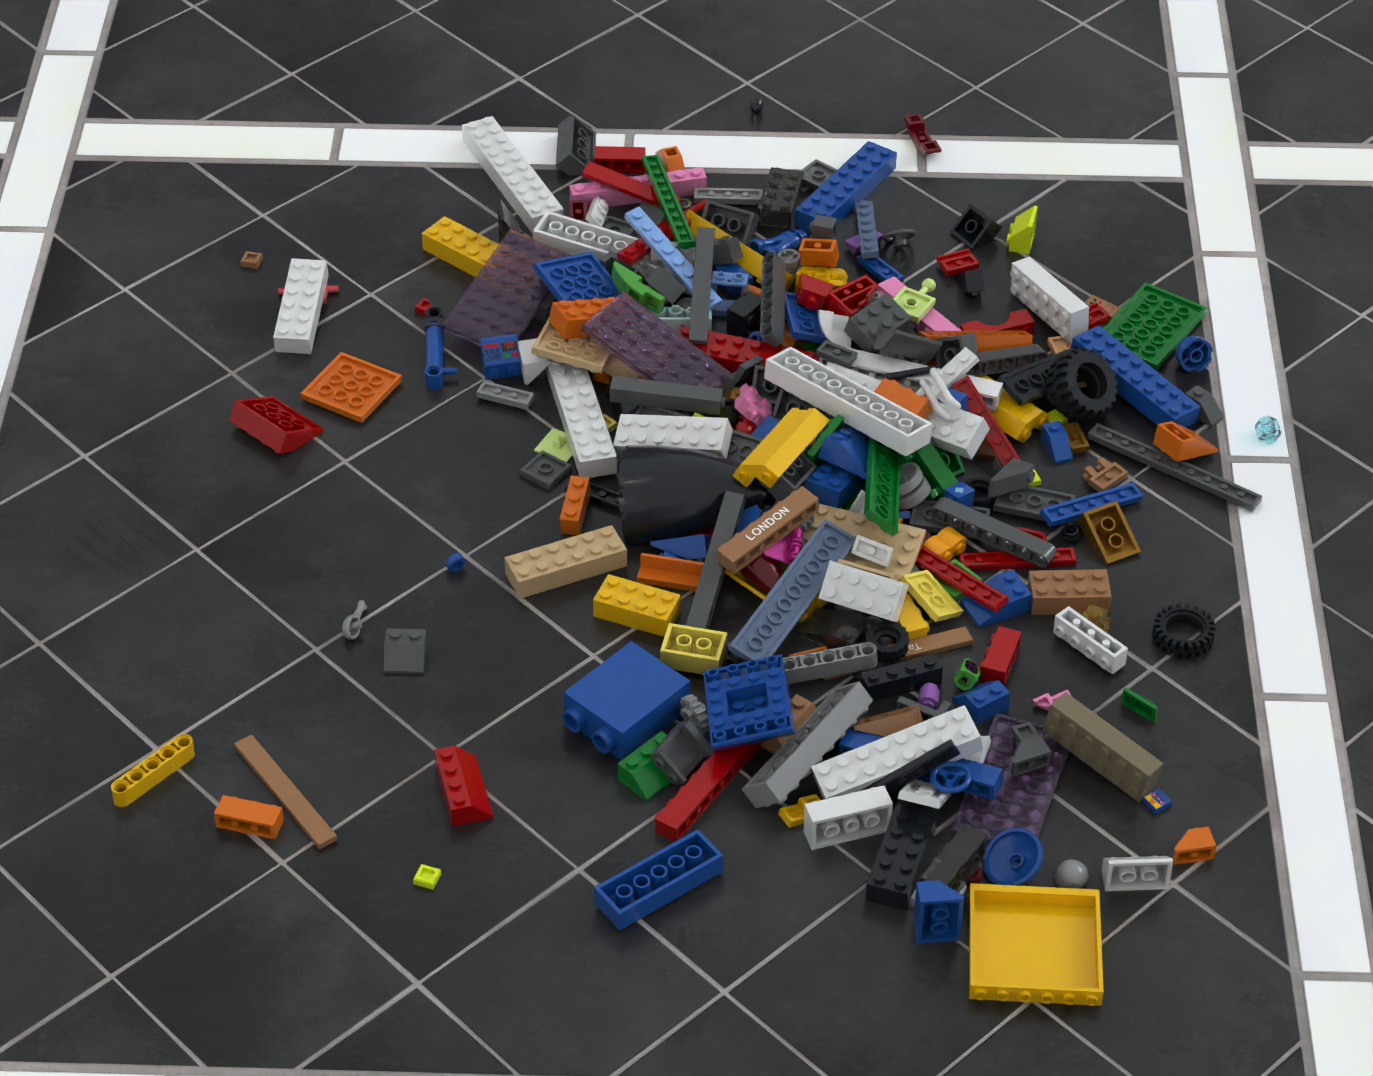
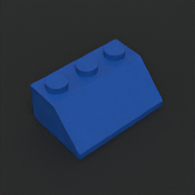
[913,881,964,944]

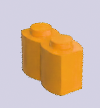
[923,526,966,562]

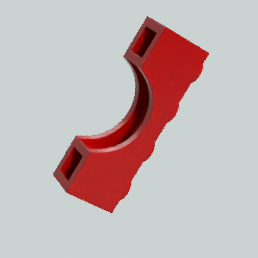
[960,309,1035,335]

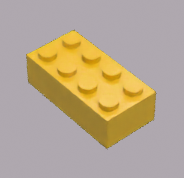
[593,574,681,637]

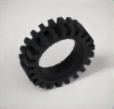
[1152,603,1216,659]

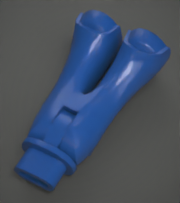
[749,229,808,257]

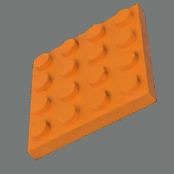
[300,352,402,423]

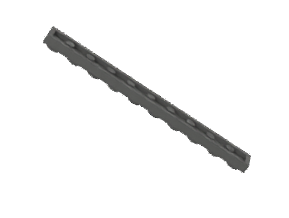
[1087,423,1262,512]

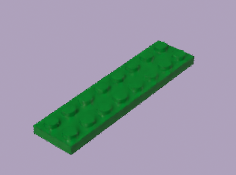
[864,436,902,537]

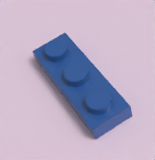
[856,255,904,282]

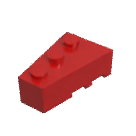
[823,275,878,320]

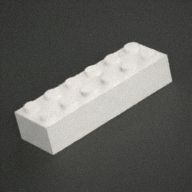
[1010,257,1089,343]
[273,258,329,354]
[613,414,733,458]

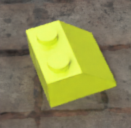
[1006,206,1038,254]

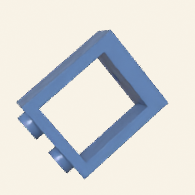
[711,271,748,317]

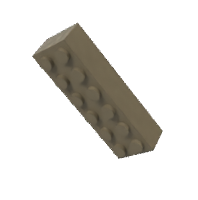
[1042,692,1164,802]

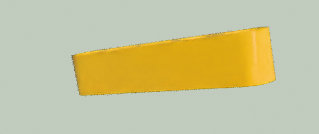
[111,734,195,807]

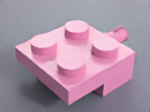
[734,383,772,427]

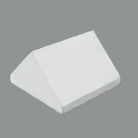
[518,338,551,385]

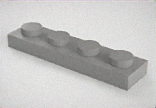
[694,187,763,205]

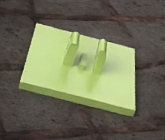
[534,428,573,462]

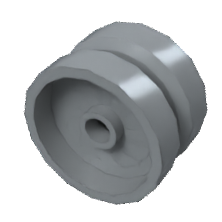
[899,462,931,510]

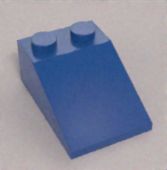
[960,569,1032,628]

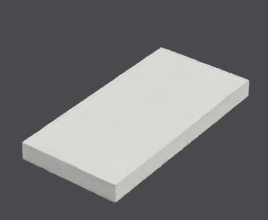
[898,779,951,809]

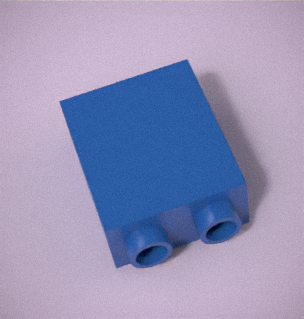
[562,641,690,760]

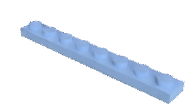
[624,207,722,311]

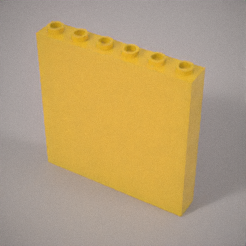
[969,883,1104,1006]

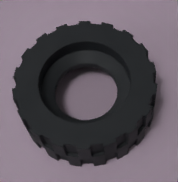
[865,620,909,663]

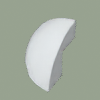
[818,310,852,348]

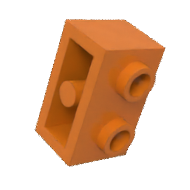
[799,238,840,267]

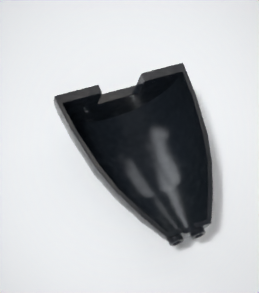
[618,445,768,545]

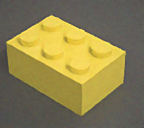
[660,623,727,675]

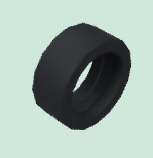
[964,477,997,509]

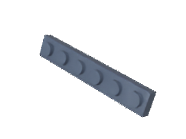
[855,200,879,259]

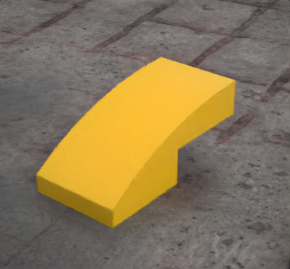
[778,794,821,828]

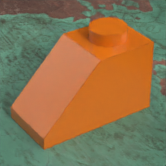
[1173,827,1216,865]

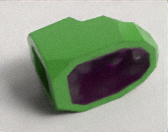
[954,658,980,691]

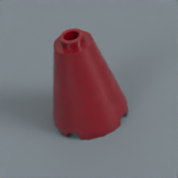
[740,553,783,595]

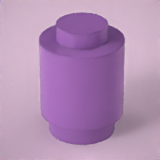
[918,683,940,710]

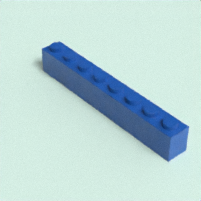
[839,728,1003,800]

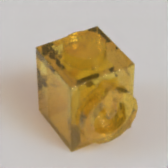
[1081,604,1111,633]

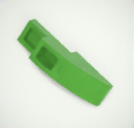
[611,261,665,314]

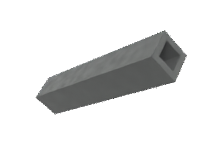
[610,376,726,415]

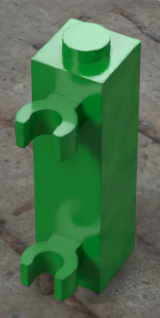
[899,442,959,500]

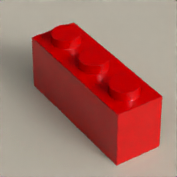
[594,146,646,173]
[979,626,1022,686]

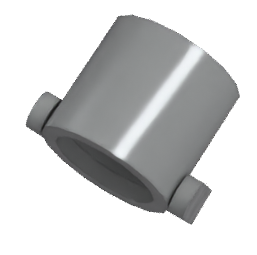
[778,249,800,280]

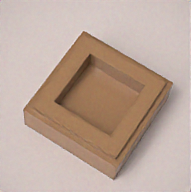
[240,251,263,269]

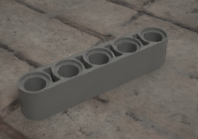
[967,344,1048,377]

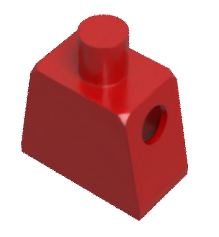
[795,273,833,310]

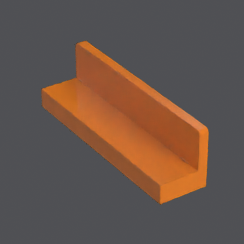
[637,553,704,592]

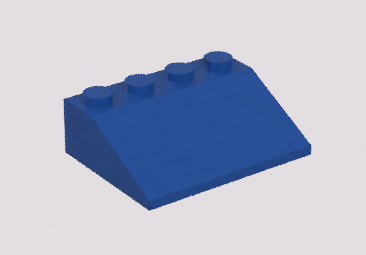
[818,425,869,480]

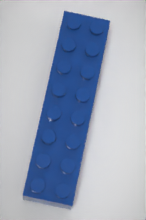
[795,141,897,233]
[1071,325,1201,428]

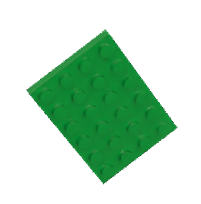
[1103,282,1208,371]

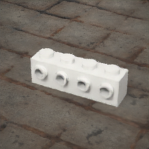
[1053,606,1128,674]

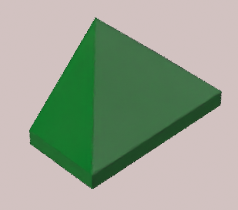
[1121,687,1158,723]

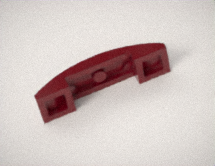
[904,113,942,155]

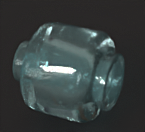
[1255,415,1281,444]

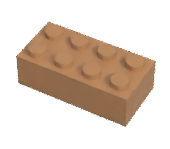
[1027,569,1112,615]

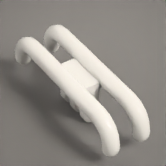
[919,367,961,421]

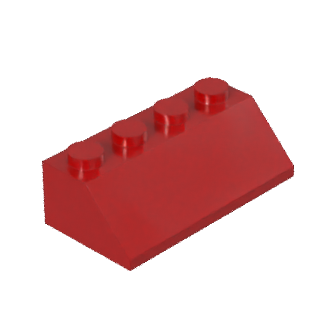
[434,746,493,826]

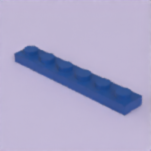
[1040,482,1143,527]

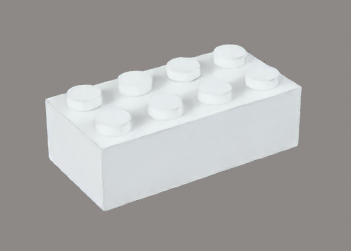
[819,561,909,622]
[803,786,893,850]

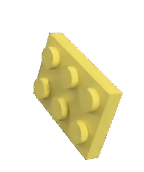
[899,570,964,622]

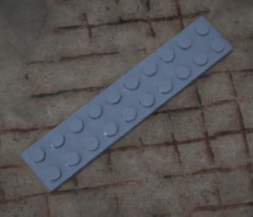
[728,519,856,662]

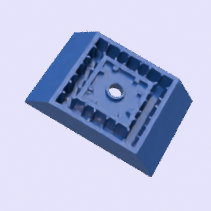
[703,654,796,752]

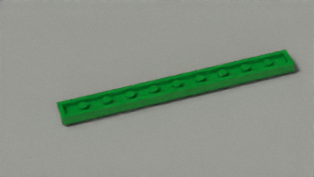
[642,155,696,249]

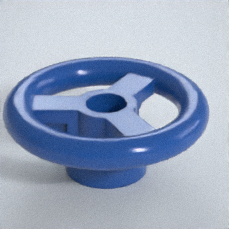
[930,761,972,794]

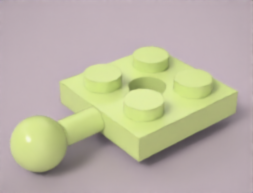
[893,278,936,323]

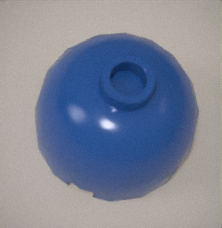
[1176,335,1213,372]

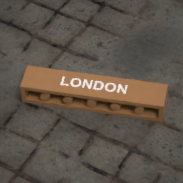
[717,486,819,575]

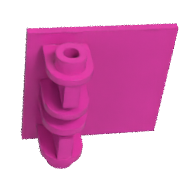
[764,528,803,565]

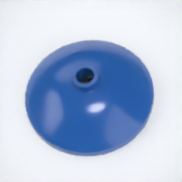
[983,828,1044,886]

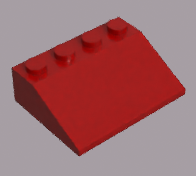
[229,396,324,454]

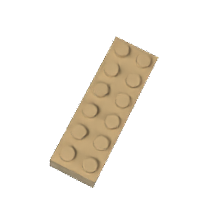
[504,525,627,599]

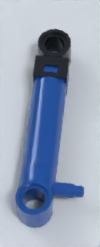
[424,306,458,390]

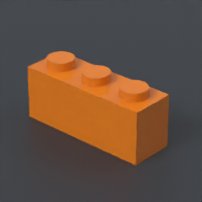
[874,377,933,419]
[559,475,591,535]
[214,795,284,839]

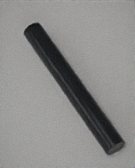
[882,365,937,380]

